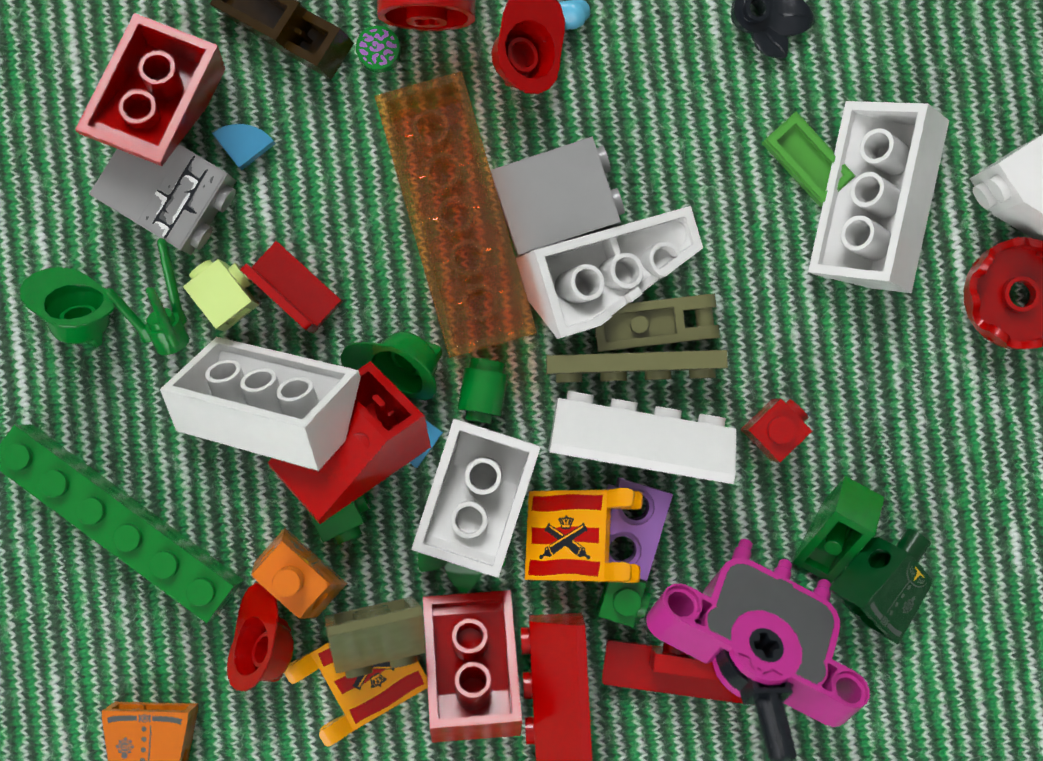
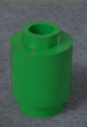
[457,357,508,424]

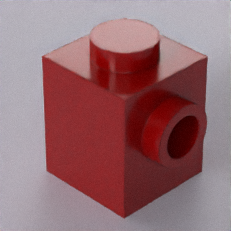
[740,398,812,463]

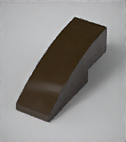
[210,0,354,80]

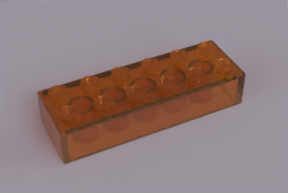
[374,71,537,360]

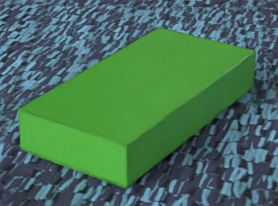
[762,112,855,207]

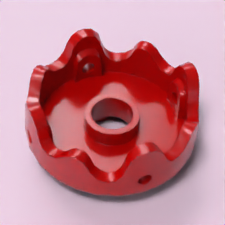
[963,237,1043,350]

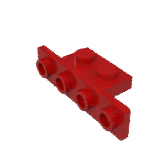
[601,639,743,704]

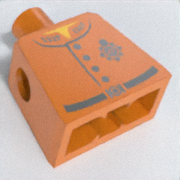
[251,528,347,619]
[102,702,198,761]

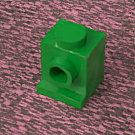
[596,579,651,627]

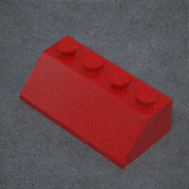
[520,612,592,761]

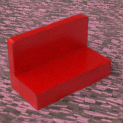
[240,241,343,334]

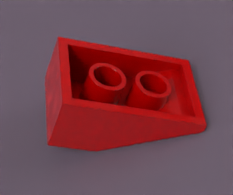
[75,13,226,166]
[423,590,522,743]

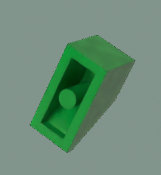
[792,476,884,583]

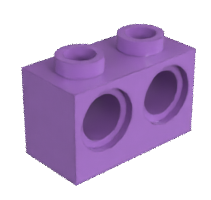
[606,477,673,581]

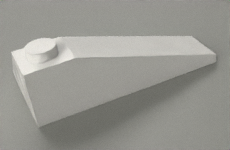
[515,206,703,339]

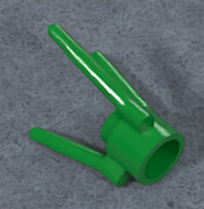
[105,238,190,355]

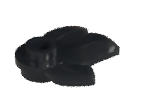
[731,0,815,59]

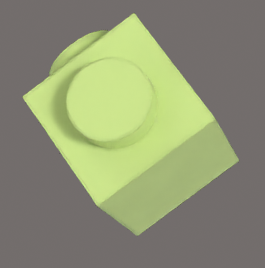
[183,259,259,332]

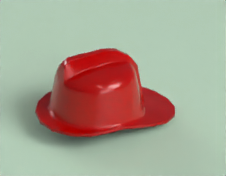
[491,0,565,94]
[227,582,294,692]

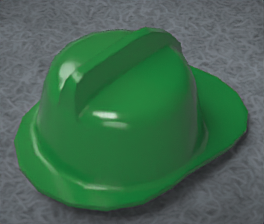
[20,267,116,348]
[340,331,442,401]

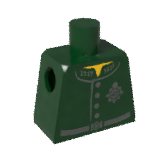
[829,528,932,645]

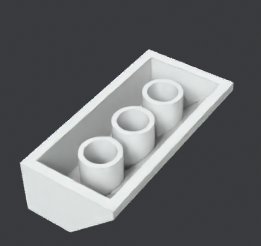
[808,101,949,293]
[160,337,361,471]
[548,391,736,484]

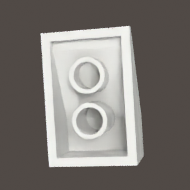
[970,134,1043,240]
[411,419,541,578]

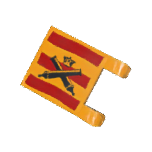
[524,488,643,583]
[284,642,427,747]

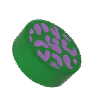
[356,26,401,73]

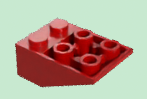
[268,361,431,524]

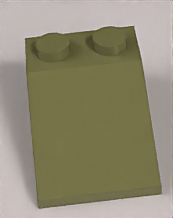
[325,596,426,678]

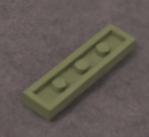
[546,350,728,383]

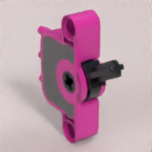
[646,539,870,761]

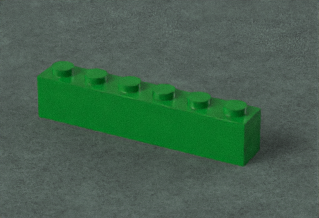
[0,425,244,623]

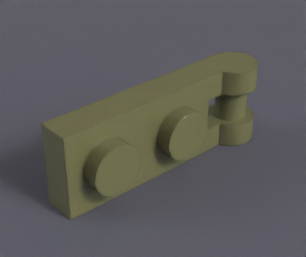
[595,294,720,352]

